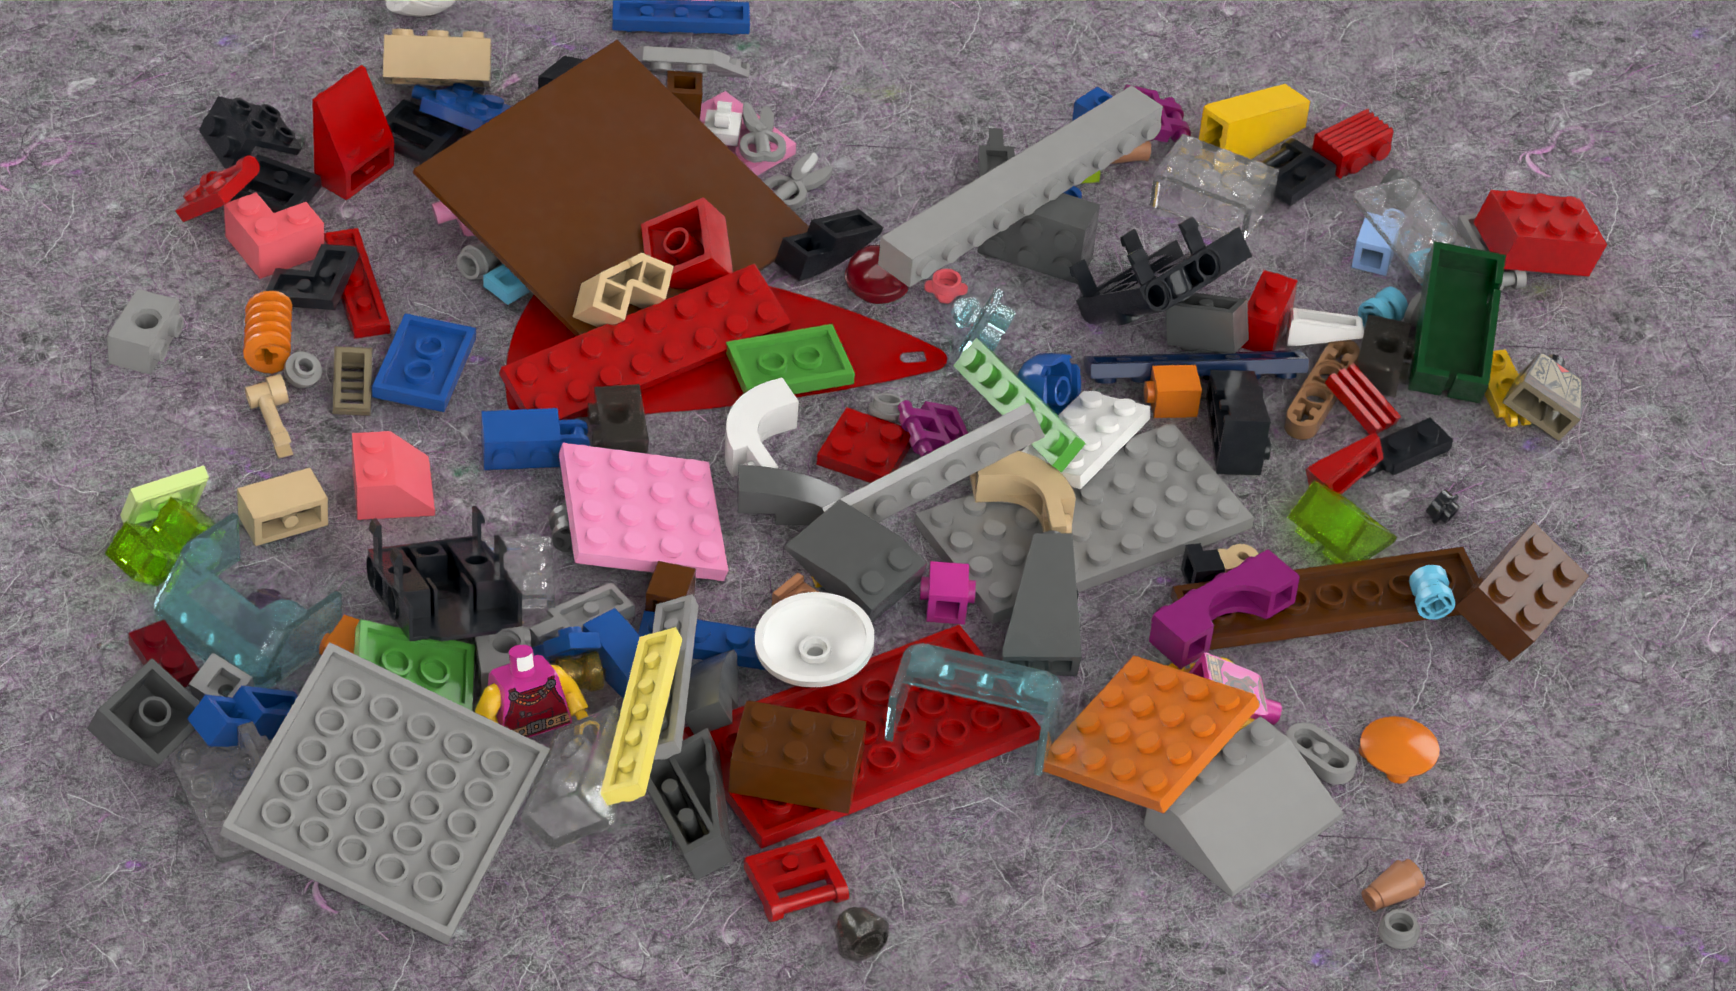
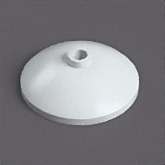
[755,592,874,687]

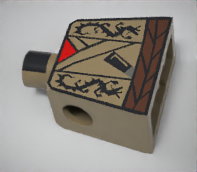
[1502,353,1582,441]

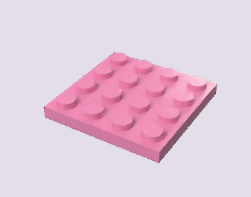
[559,443,729,581]

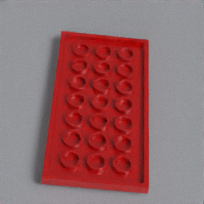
[683,624,1042,849]

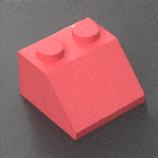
[352,431,435,520]

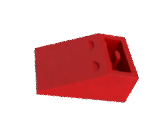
[312,65,394,201]

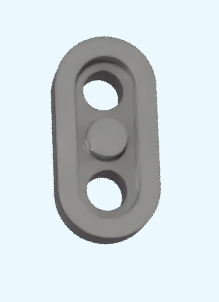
[1286,722,1357,784]

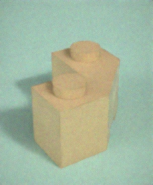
[573,253,674,327]

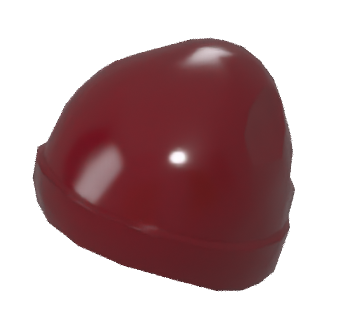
[845,245,909,304]

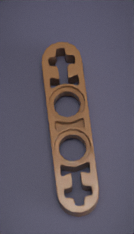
[1284,340,1360,440]

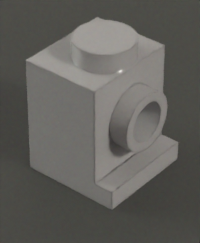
[189,653,255,702]

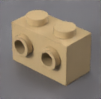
[237,468,328,546]

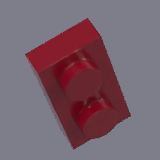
[128,619,200,688]

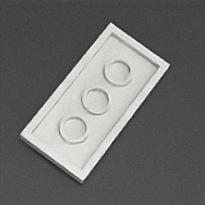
[1021,391,1150,489]

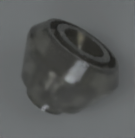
[834,907,889,961]

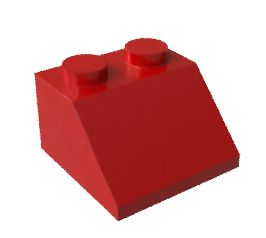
[641,197,733,289]

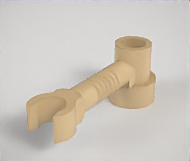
[245,374,293,459]

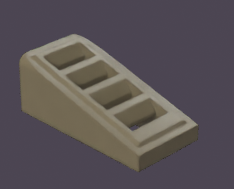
[332,346,372,416]

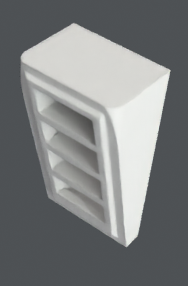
[1286,308,1364,346]

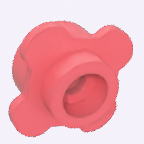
[924,269,968,304]

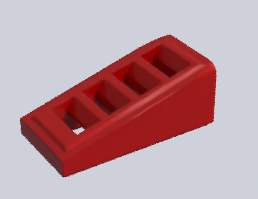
[1305,433,1384,504]

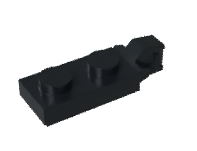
[1363,417,1453,478]

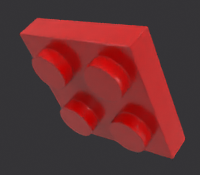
[816,407,911,483]

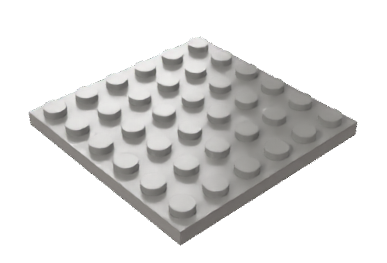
[220,642,550,945]

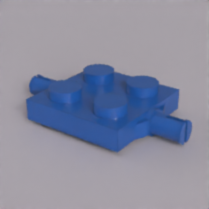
[412,83,512,131]

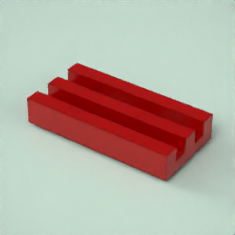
[1325,363,1401,435]

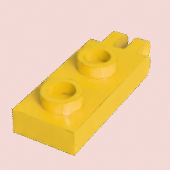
[1484,349,1531,427]

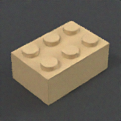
[383,29,492,87]

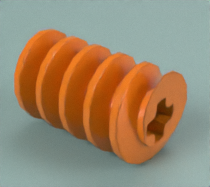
[243,291,292,374]

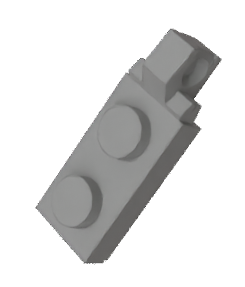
[529,582,635,647]

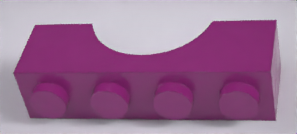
[1149,549,1300,669]

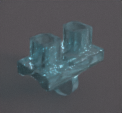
[951,287,1017,352]

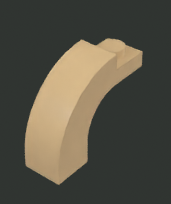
[970,451,1076,533]

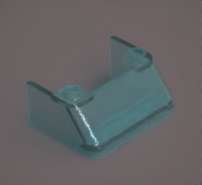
[154,512,342,689]
[885,643,1065,776]

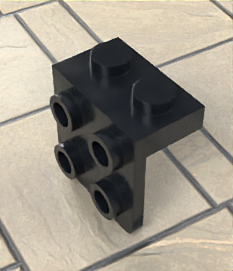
[199,96,302,169]

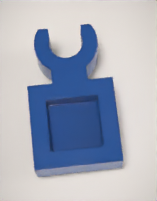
[532,626,601,664]

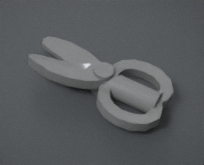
[739,102,786,163]
[764,152,833,210]

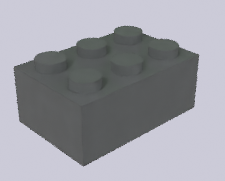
[978,193,1100,284]

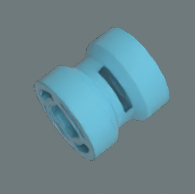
[1358,286,1408,335]
[1409,565,1456,620]

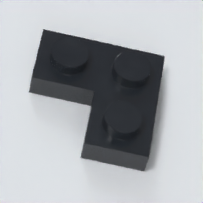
[266,244,359,310]

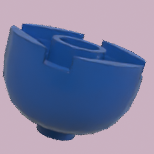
[1017,353,1081,415]

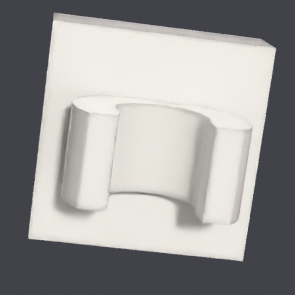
[704,101,742,146]

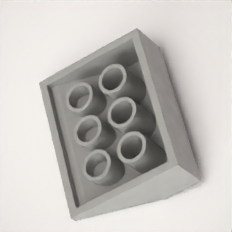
[1144,716,1343,897]

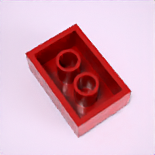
[1473,190,1608,277]

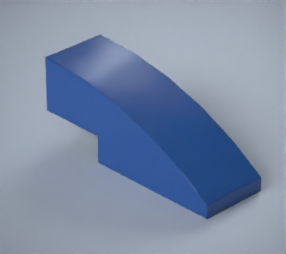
[582,608,640,699]
[187,685,298,747]

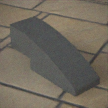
[737,465,850,526]
[685,649,738,735]

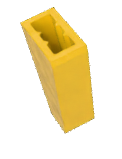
[1195,84,1310,178]

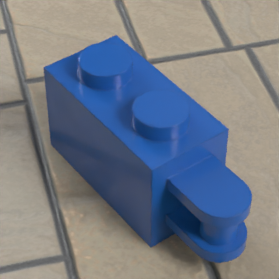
[481,408,590,470]

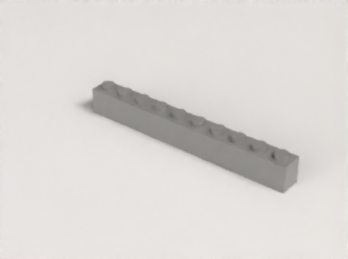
[878,85,1163,287]

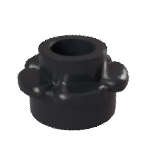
[1426,489,1460,524]

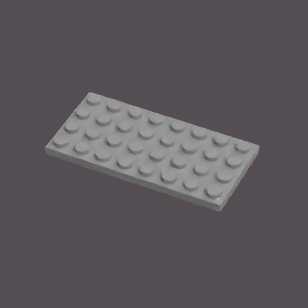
[914,422,1254,624]

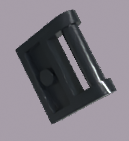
[385,99,463,165]
[1243,138,1337,206]
[229,154,322,213]

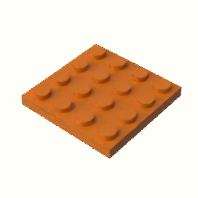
[1038,655,1260,814]

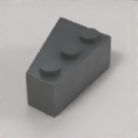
[646,728,733,880]

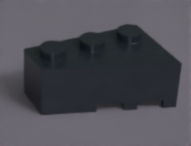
[1206,370,1271,475]

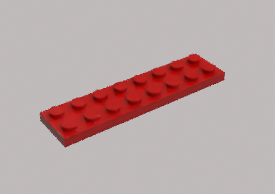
[499,263,791,420]

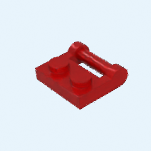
[175,155,260,222]
[744,836,849,922]

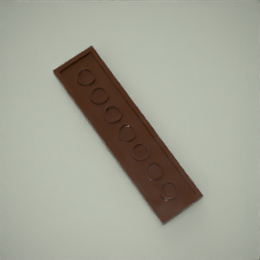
[1171,546,1479,650]

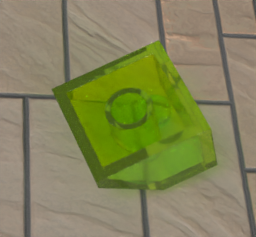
[1287,481,1398,564]

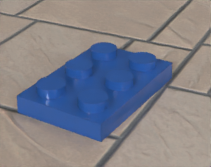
[372,313,476,412]

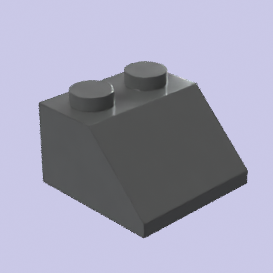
[87,658,199,768]

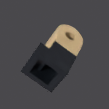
[1181,543,1259,584]

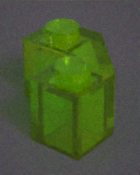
[104,497,223,586]

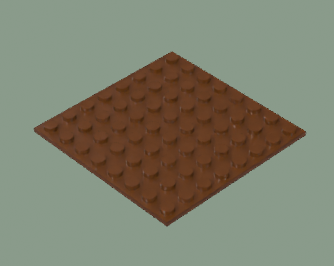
[413,40,809,336]

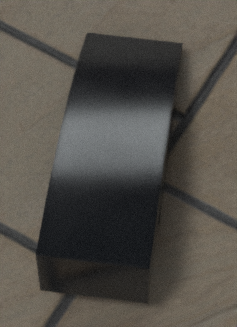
[775,209,884,281]

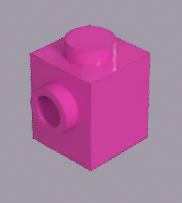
[920,561,976,625]

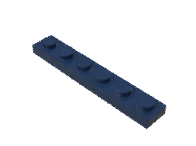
[1084,350,1309,384]

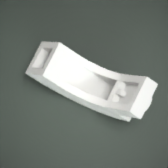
[725,377,799,477]

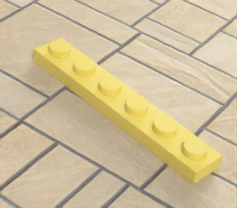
[600,627,682,806]

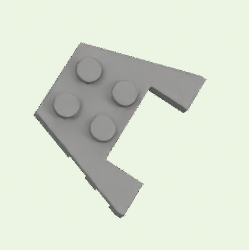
[631,46,750,78]

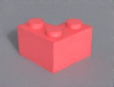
[224,192,324,279]

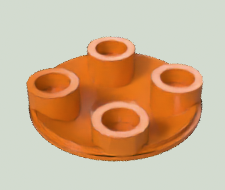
[1358,716,1440,784]

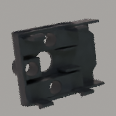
[1069,216,1252,326]
[366,506,522,641]

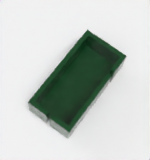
[1408,241,1506,403]

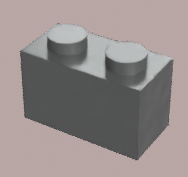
[1166,293,1249,354]

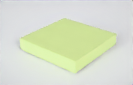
[120,465,209,528]

